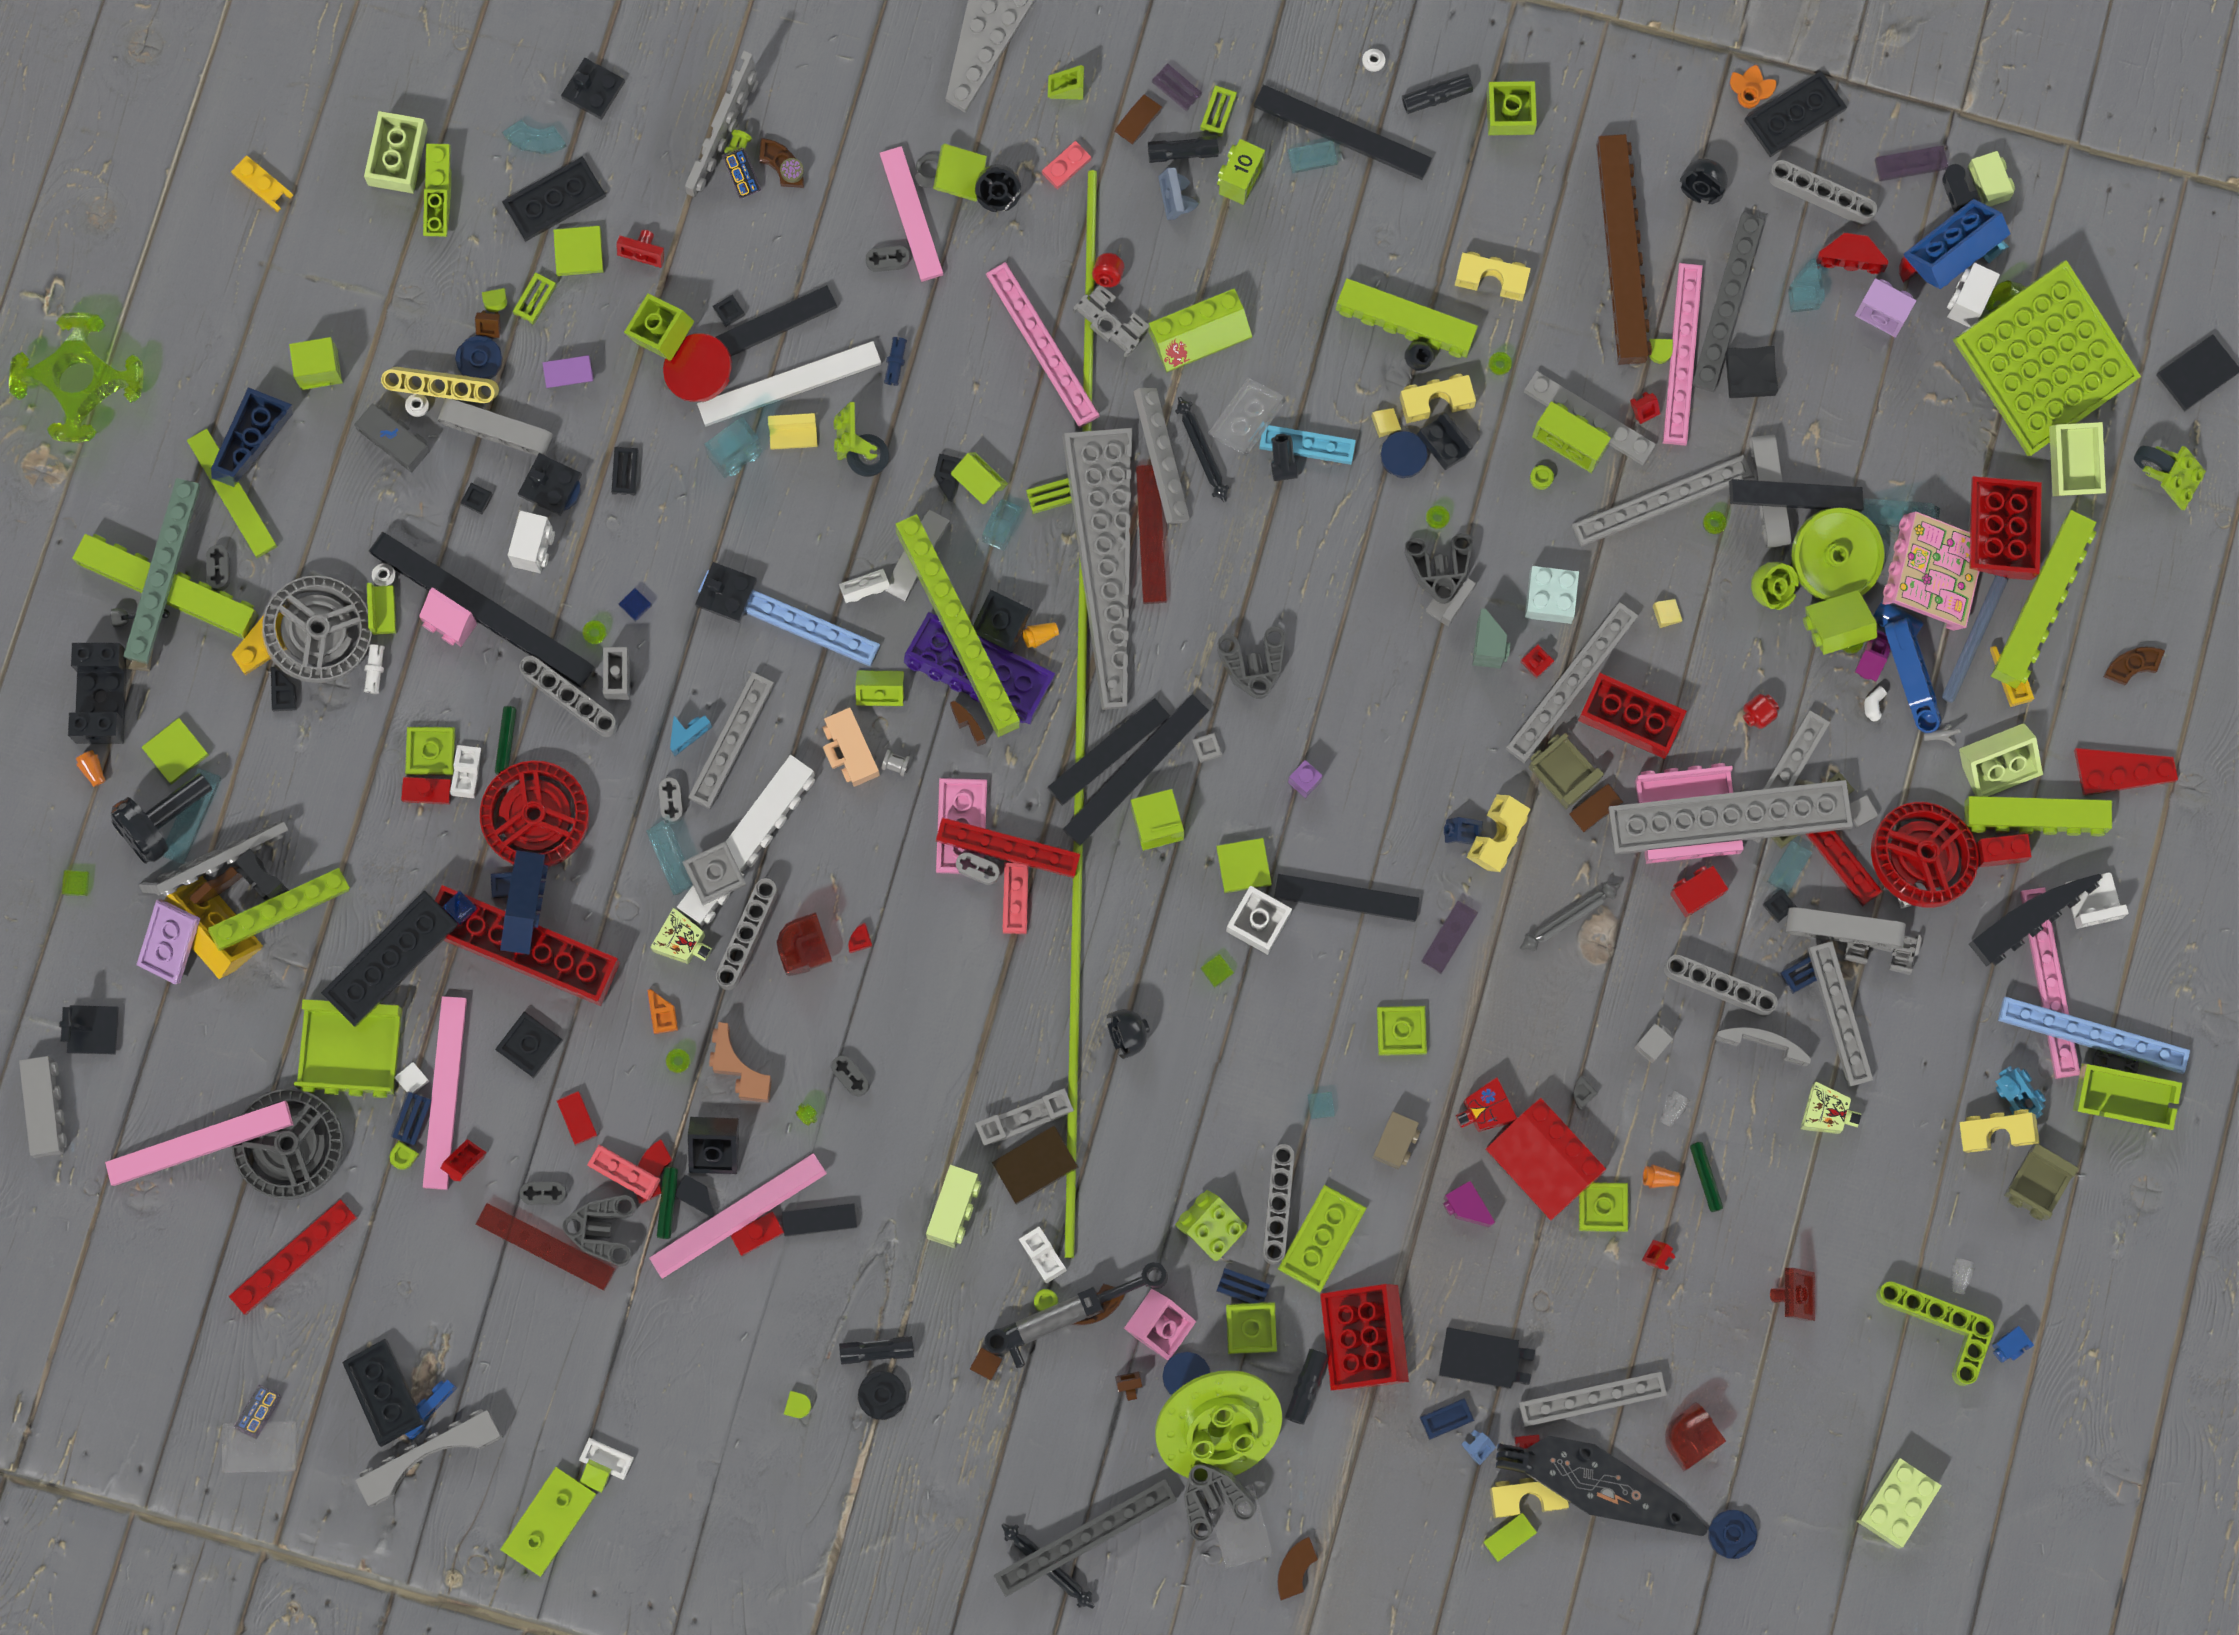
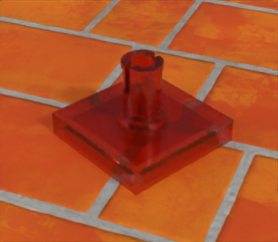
[1770,1268,1815,1321]

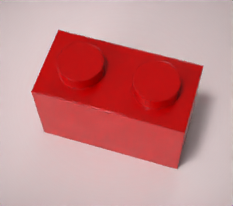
[1976,834,2032,867]
[1670,866,1729,918]

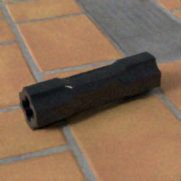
[1148,136,1219,163]
[839,1336,914,1365]

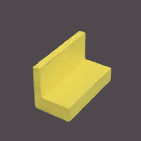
[768,413,817,450]

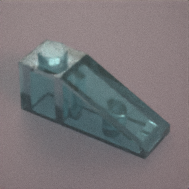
[1862,499,1940,528]

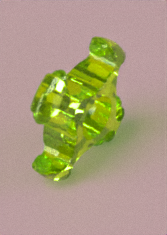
[9,312,144,443]

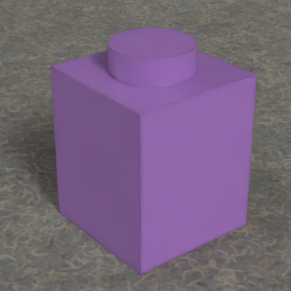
[1288,760,1323,799]

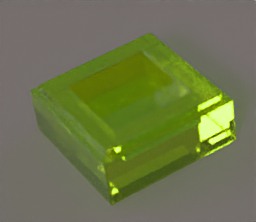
[62,870,89,896]
[1200,954,1234,988]

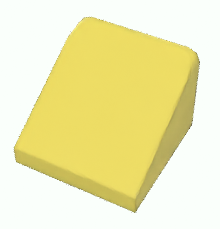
[1371,408,1401,438]
[1653,599,1682,628]

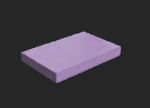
[137,899,200,985]

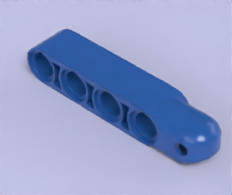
[1885,617,1941,733]

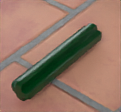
[495,706,517,775]
[1690,1142,1723,1212]
[657,1167,678,1239]

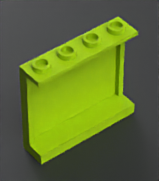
[294,999,402,1098]

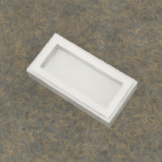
[579,1438,634,1480]

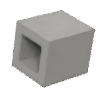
[1634,1024,1673,1064]

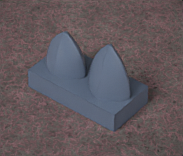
[1158,168,1199,220]

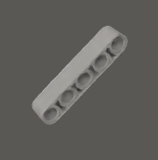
[1768,160,1877,226]
[437,398,553,456]
[1750,434,1791,548]
[519,656,618,737]
[716,878,778,990]
[1785,908,1906,949]
[1664,955,1778,1016]
[1263,1144,1294,1265]

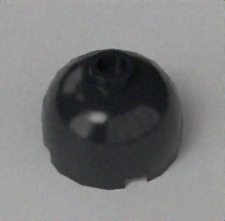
[1680,159,1728,204]
[975,164,1021,212]
[1107,1009,1150,1059]

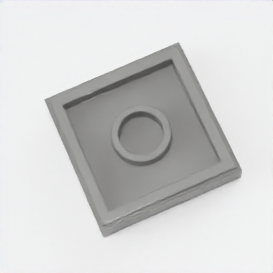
[682,841,746,905]

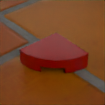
[848,923,873,953]

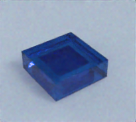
[618,588,652,622]

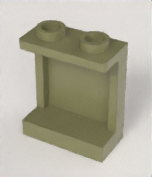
[1528,733,1604,810]
[2004,1144,2079,1221]

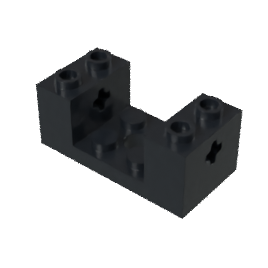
[68,643,127,744]

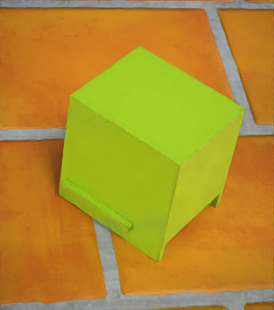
[289,337,343,390]
[1131,789,1184,851]

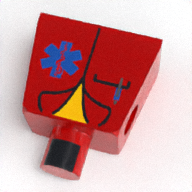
[1455,1077,1517,1132]

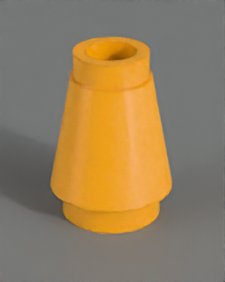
[1022,622,1059,648]

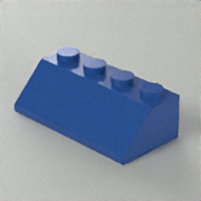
[1904,199,2011,289]

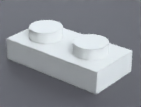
[839,569,890,603]

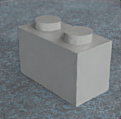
[603,647,630,700]

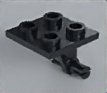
[59,1005,119,1055]

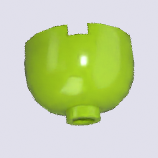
[1751,562,1799,610]

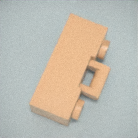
[822,708,880,787]

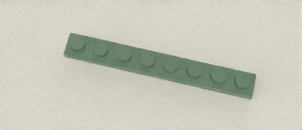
[123,478,201,664]

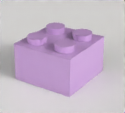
[1855,278,1917,338]

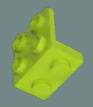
[1175,1190,1247,1261]

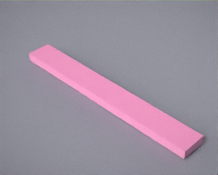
[986,262,1100,428]
[1663,263,1703,446]
[2020,887,2080,1079]
[423,996,467,1190]
[105,1101,293,1186]
[649,1153,827,1279]

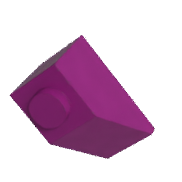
[1855,630,1891,682]
[1443,1181,1495,1227]

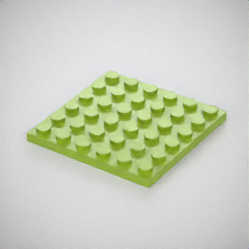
[1952,260,2141,456]

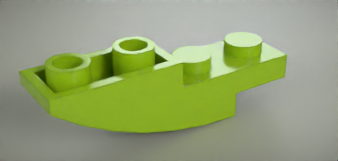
[423,144,452,237]

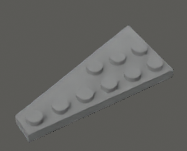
[946,0,1036,113]
[685,51,758,197]
[138,821,288,896]

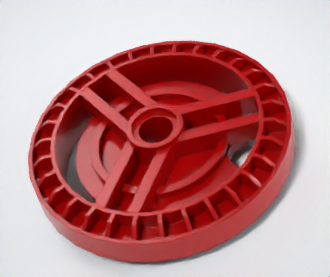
[480,760,589,867]
[1871,802,1979,908]

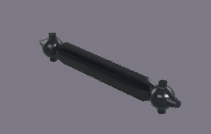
[1175,397,1229,502]
[1001,1523,1095,1609]

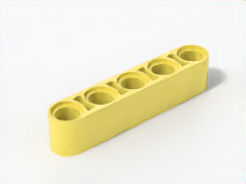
[381,367,499,403]

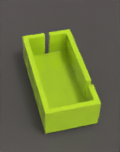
[2073,1064,2182,1130]

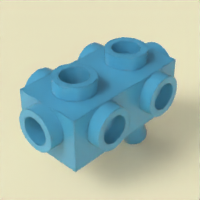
[1995,1066,2046,1119]

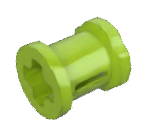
[724,129,752,155]

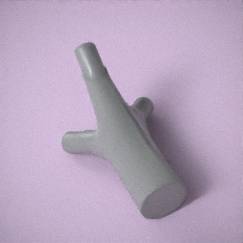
[1923,724,1961,746]

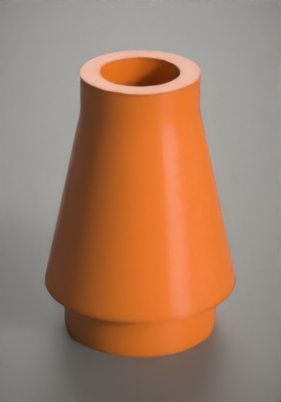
[76,750,106,787]
[1643,1164,1680,1188]

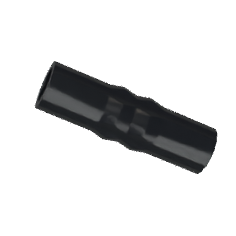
[1402,74,1473,114]
[1285,1349,1329,1425]

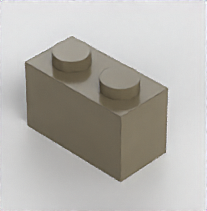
[1372,1111,1421,1170]

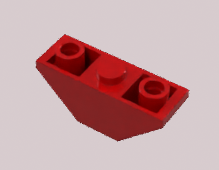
[1815,233,1888,274]

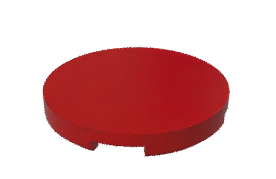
[663,333,732,402]

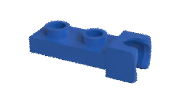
[406,1379,457,1440]

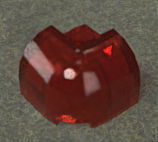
[777,912,833,976]
[1665,1402,1726,1471]

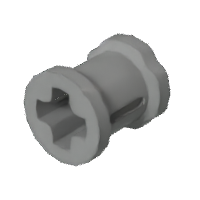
[881,749,910,777]

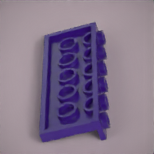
[904,612,1055,724]

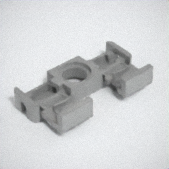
[1073,285,1149,357]
[1844,935,1922,975]

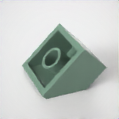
[1472,608,1511,669]

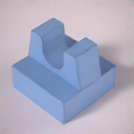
[1461,1430,1496,1465]

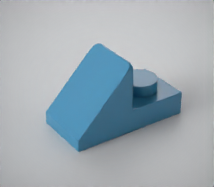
[670,715,712,756]

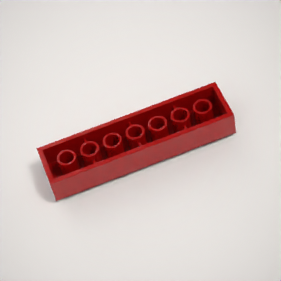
[435,885,620,1006]

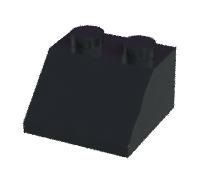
[688,1117,739,1174]

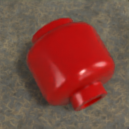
[1092,253,1125,288]
[1743,694,1779,729]

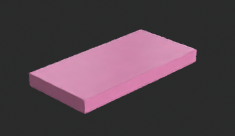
[936,778,987,874]

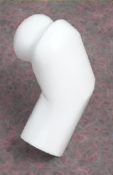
[1864,686,1887,721]

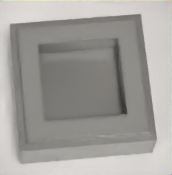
[1192,732,1222,763]
[1850,795,1878,828]

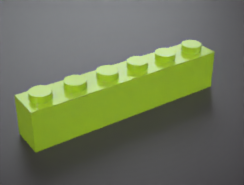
[1336,278,1478,358]
[1964,796,2112,836]

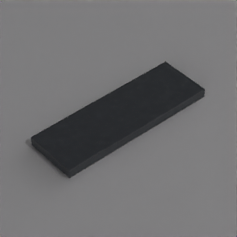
[321,890,459,1027]

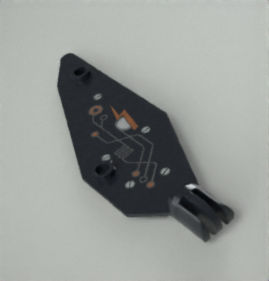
[1496,1435,1708,1536]

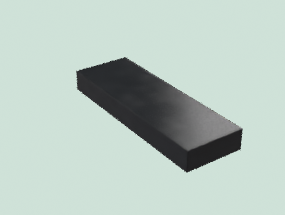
[782,1203,857,1237]

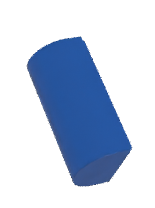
[1873,598,1924,636]

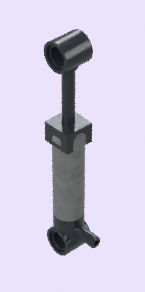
[984,1262,1168,1368]

